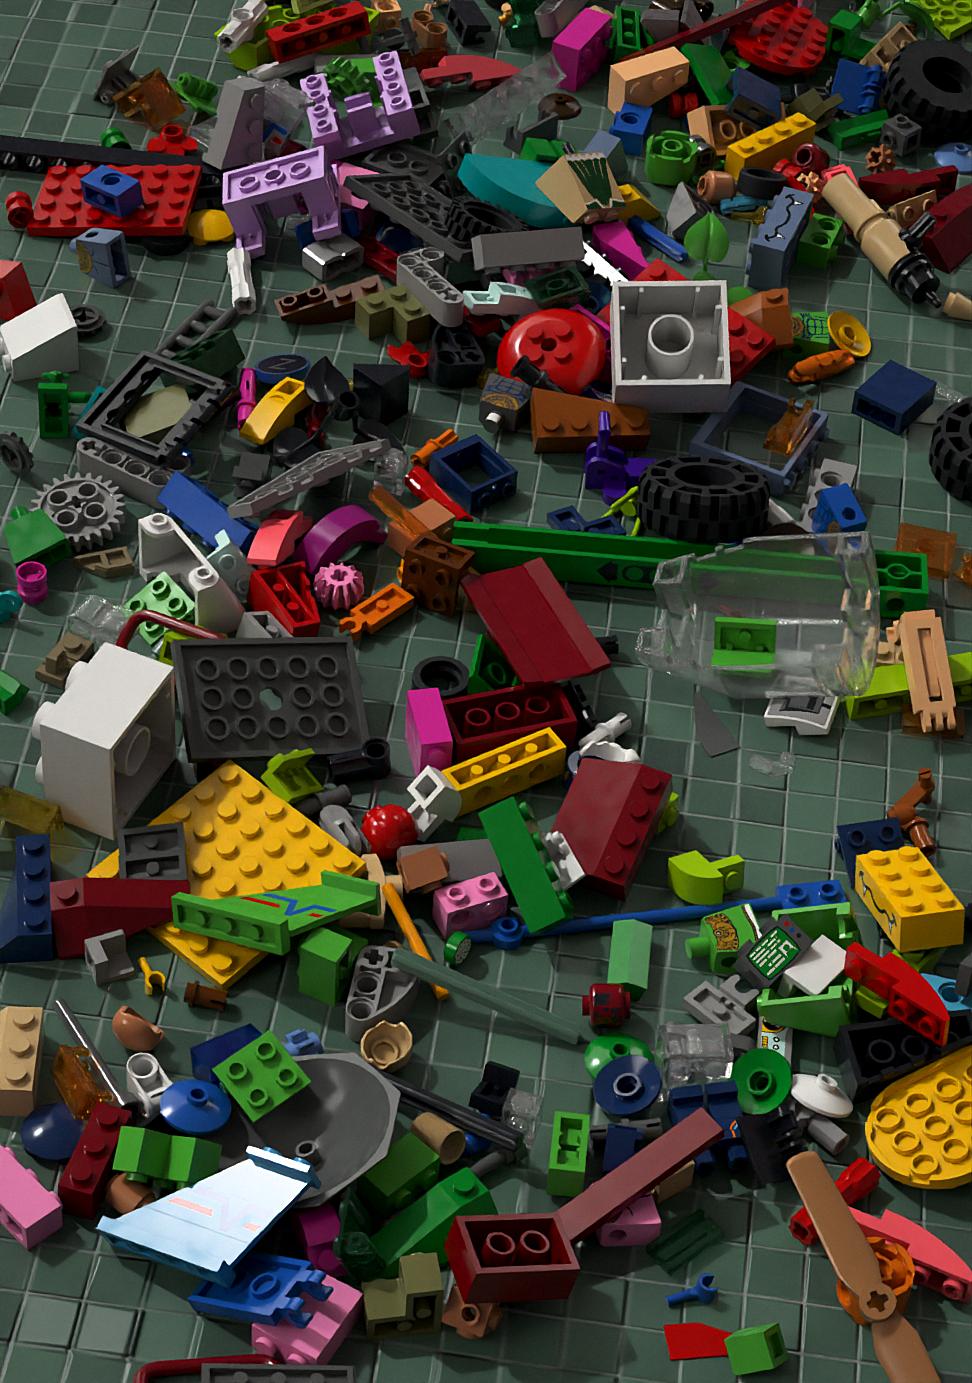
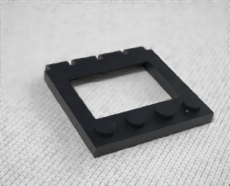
[76,350,232,465]

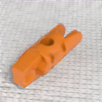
[787,349,855,384]

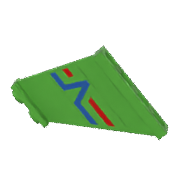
[171,870,382,956]

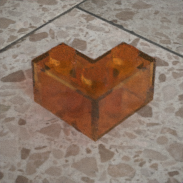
[113,67,187,132]

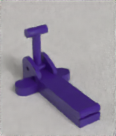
[584,411,662,506]

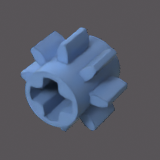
[283,1029,324,1056]

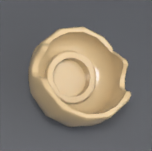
[361,1020,413,1073]

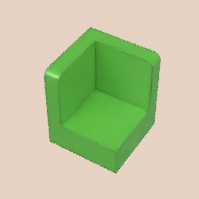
[724,1322,789,1375]

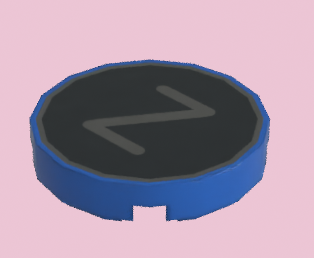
[255,354,311,384]

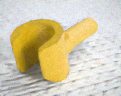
[138,957,166,995]

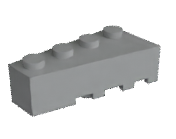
[471,227,585,275]

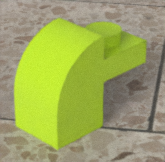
[667,850,745,905]

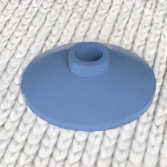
[934,142,972,174]

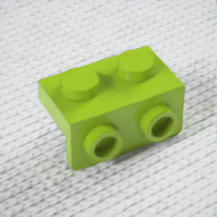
[261,748,324,805]

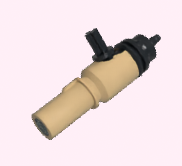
[822,173,942,308]

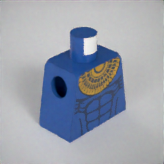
[811,483,867,558]

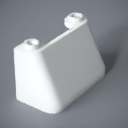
[138,513,246,634]

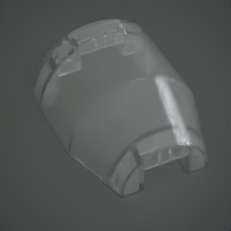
[634,531,880,699]

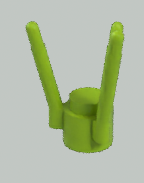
[601,486,642,537]

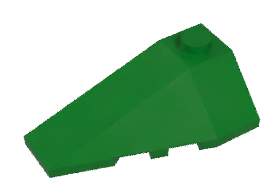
[348,1167,499,1282]

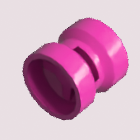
[16,561,48,604]

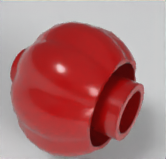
[360,804,419,862]

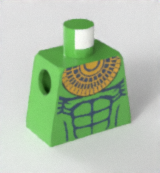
[782,312,829,361]

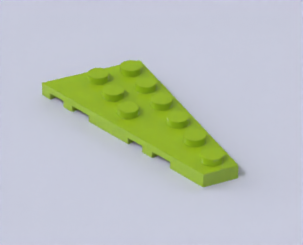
[910,0,972,40]

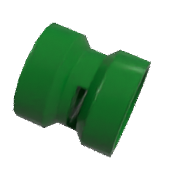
[99,127,132,150]

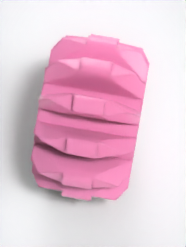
[313,562,364,611]

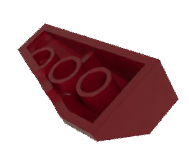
[50,877,191,960]

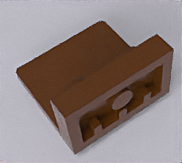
[401,533,475,618]

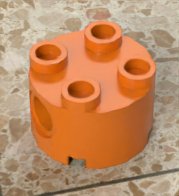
[836,1236,915,1326]

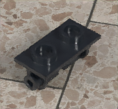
[191,182,224,213]
[561,680,597,738]

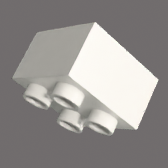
[610,280,731,413]
[32,642,176,841]

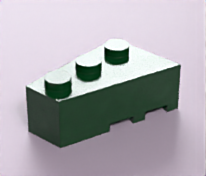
[160,329,246,397]

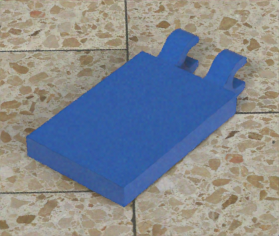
[187,1251,334,1329]

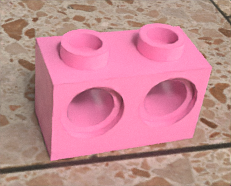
[432,872,508,940]

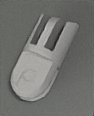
[318,805,371,857]

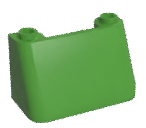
[757,902,864,1038]

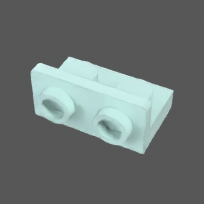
[206,529,257,602]

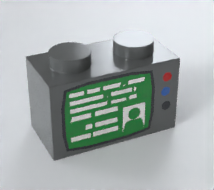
[732,913,814,994]

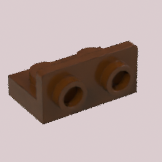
[394,47,448,74]

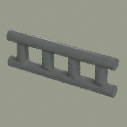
[152,298,238,359]

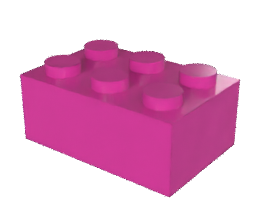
[549,8,613,93]

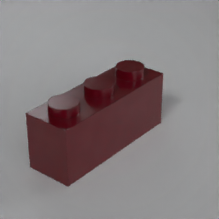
[57,1102,132,1221]

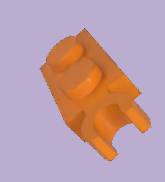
[339,583,414,641]

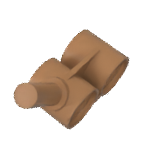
[412,3,447,49]

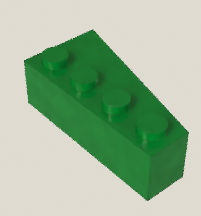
[478,796,574,936]

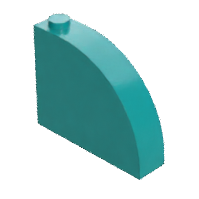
[457,153,580,229]

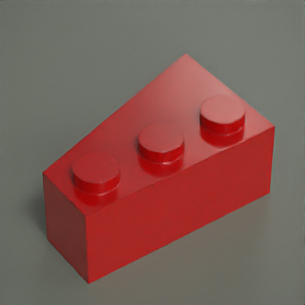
[246,561,320,637]

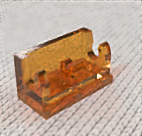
[763,397,814,457]
[50,1044,115,1120]

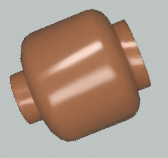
[697,170,738,205]

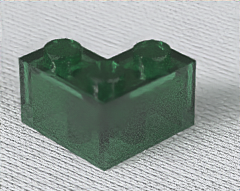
[505,0,545,48]

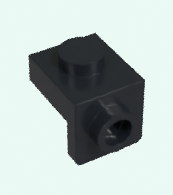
[468,1061,520,1117]

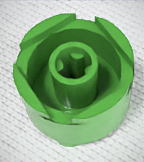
[644,130,698,188]

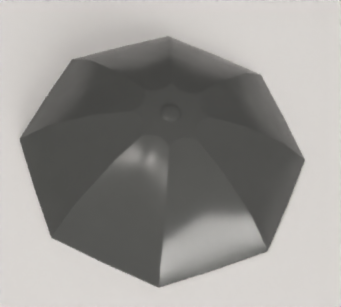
[201,1052,401,1209]

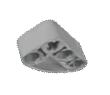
[345,945,421,1042]

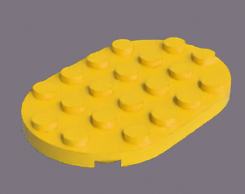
[865,1045,972,1189]

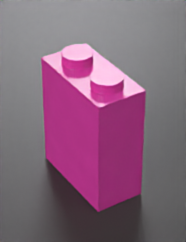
[405,687,453,778]

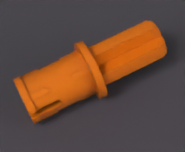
[410,429,459,469]

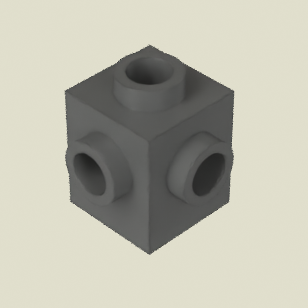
[880,114,922,157]

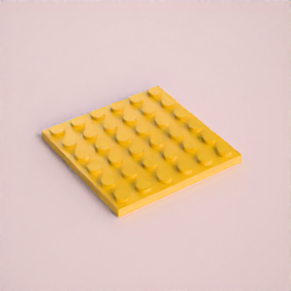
[86,760,367,991]

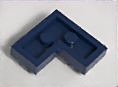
[546,505,627,536]

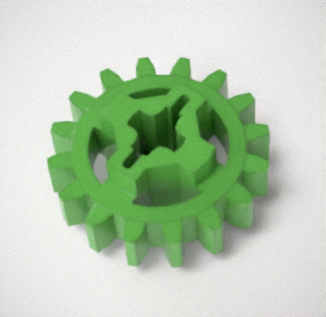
[323,57,373,103]

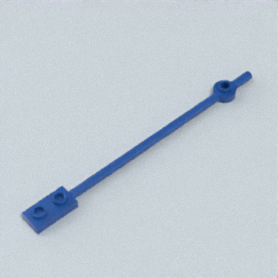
[463,879,847,950]

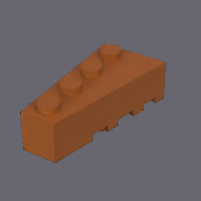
[529,387,650,454]

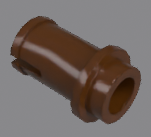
[183,980,229,1012]

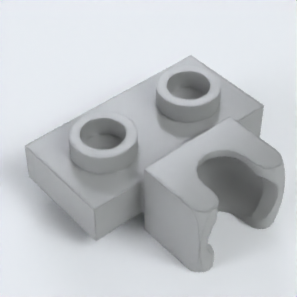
[682,975,760,1036]

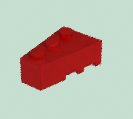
[0,260,37,321]

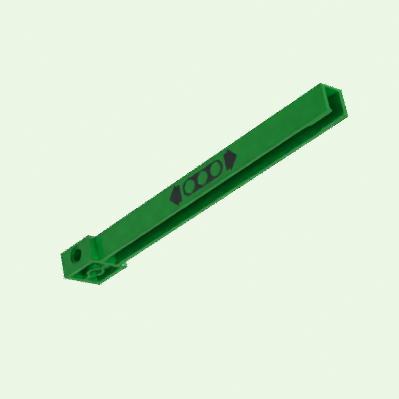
[452,521,929,618]

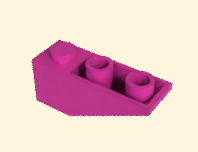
[592,221,650,281]

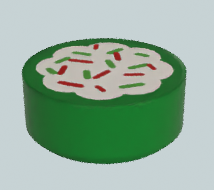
[443,931,472,967]

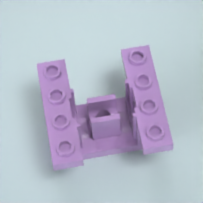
[300,50,421,161]
[222,145,341,259]

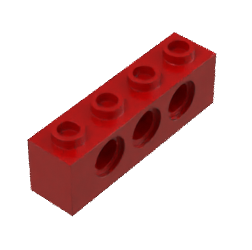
[265,1,372,64]

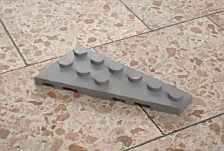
[226,438,391,521]

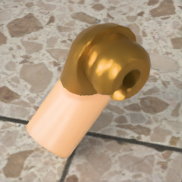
[498,2,519,28]

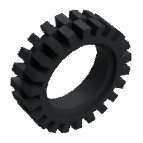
[444,196,529,246]

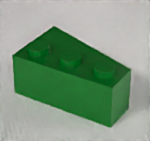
[610,6,658,65]

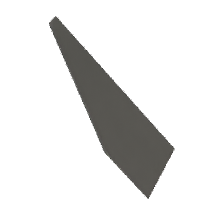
[693,692,740,757]

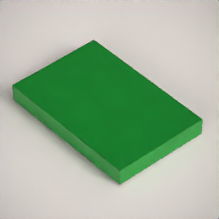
[681,43,734,105]

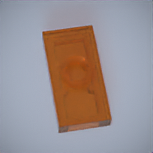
[901,703,965,739]

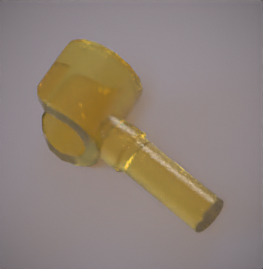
[731,206,768,226]

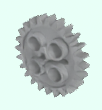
[29,472,126,552]

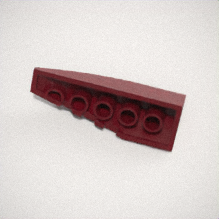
[909,183,972,274]

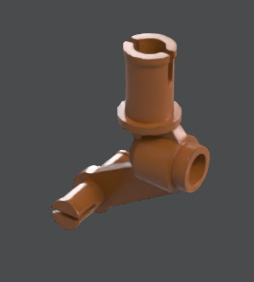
[886,767,937,857]

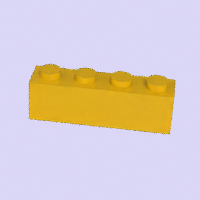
[724,112,816,181]

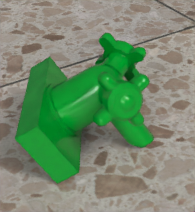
[38,370,92,438]

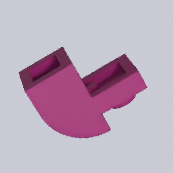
[289,1201,349,1278]

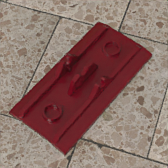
[459,557,611,688]

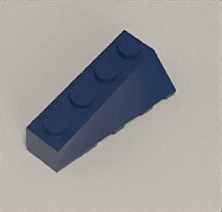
[0,834,54,964]

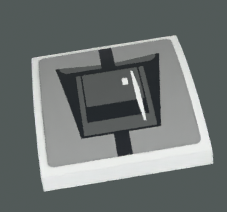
[763,677,843,735]

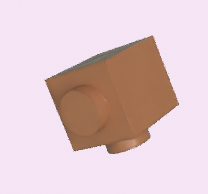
[396,845,450,894]

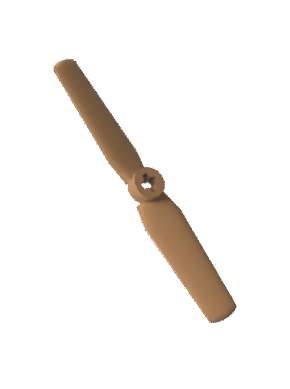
[786,1151,941,1383]

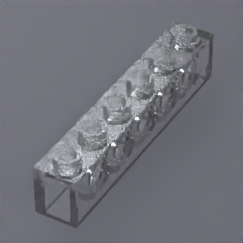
[444,51,567,146]

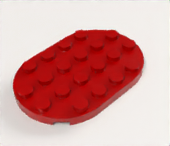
[727,0,828,76]

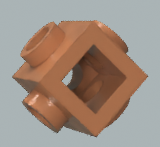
[441,1284,503,1340]

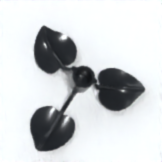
[273,356,404,469]

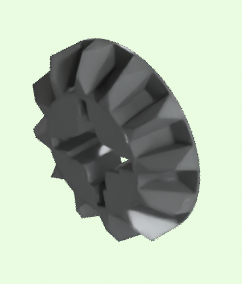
[69,304,105,337]
[0,431,34,475]

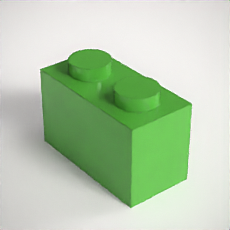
[357,1131,440,1218]

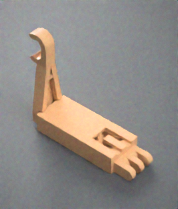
[886,609,956,732]

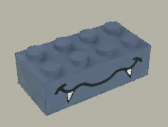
[745,186,814,291]

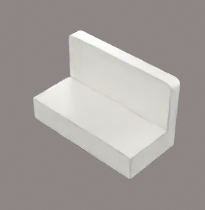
[777,934,846,998]

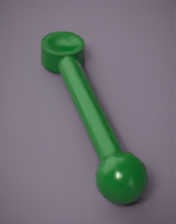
[690,160,725,186]

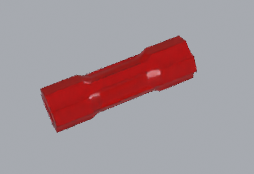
[404,466,473,522]
[788,1158,881,1245]

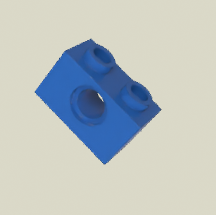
[609,102,653,156]
[80,165,144,218]

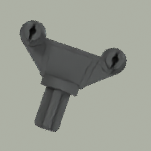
[357,17,421,56]

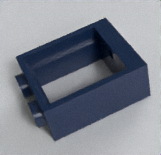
[429,434,518,514]

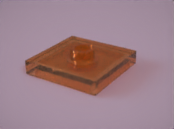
[894,522,958,579]

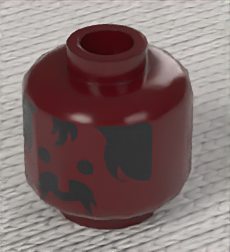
[792,143,830,178]
[582,983,630,1028]

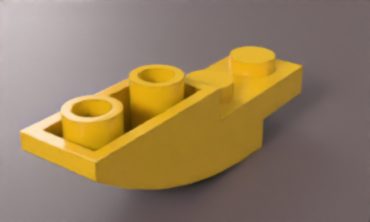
[239,377,313,445]

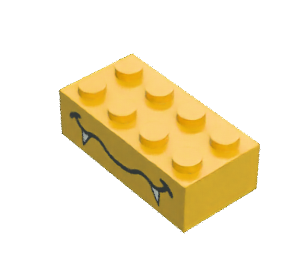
[855,846,965,953]

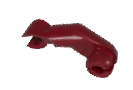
[304,402,331,446]

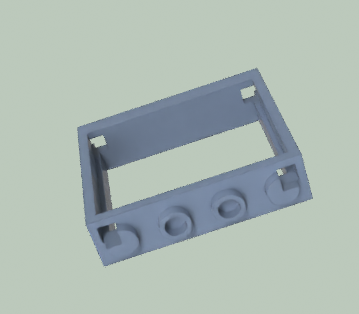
[689,381,830,498]

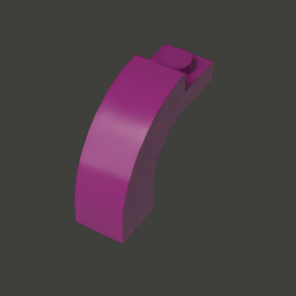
[292,505,388,575]

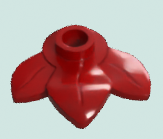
[147,125,198,156]
[387,341,428,378]

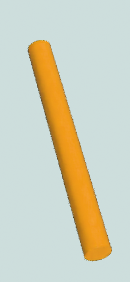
[381,883,450,1001]

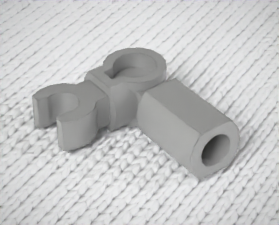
[790,1099,850,1156]

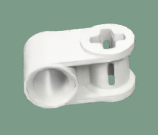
[126,1053,173,1120]

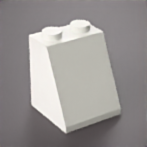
[0,293,79,382]

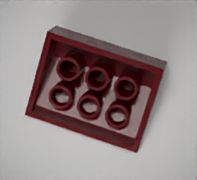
[550,758,673,902]

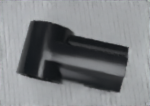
[327,738,391,783]

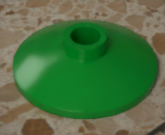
[584,1033,653,1080]
[728,1048,793,1115]

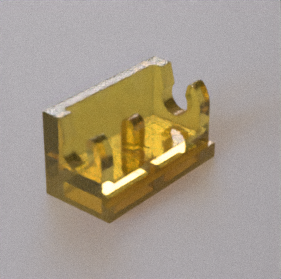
[0,785,65,843]

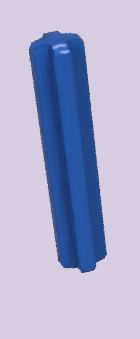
[627,215,688,263]

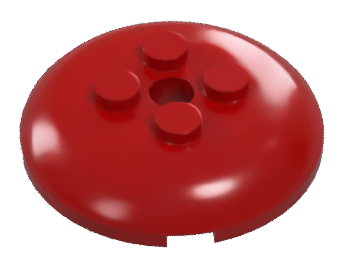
[497,308,607,396]

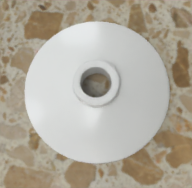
[790,1074,853,1118]

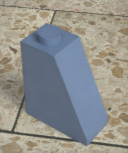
[583,129,628,180]

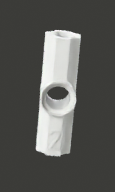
[217,0,268,53]

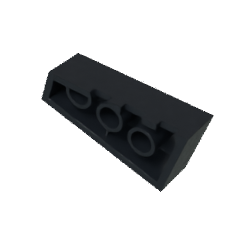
[833,1009,972,1106]

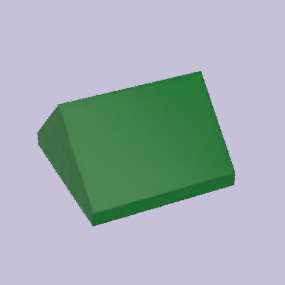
[467,633,520,695]

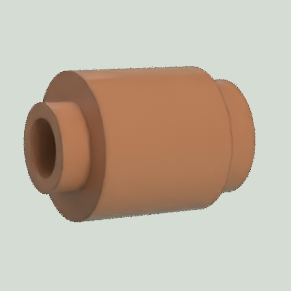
[105,1173,157,1215]

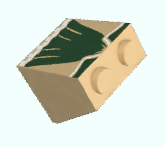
[535,152,626,224]

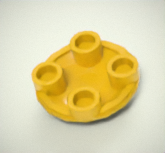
[187,209,234,245]

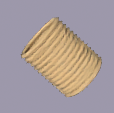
[409,1112,466,1165]

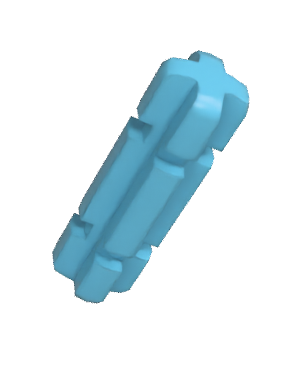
[719,195,769,215]

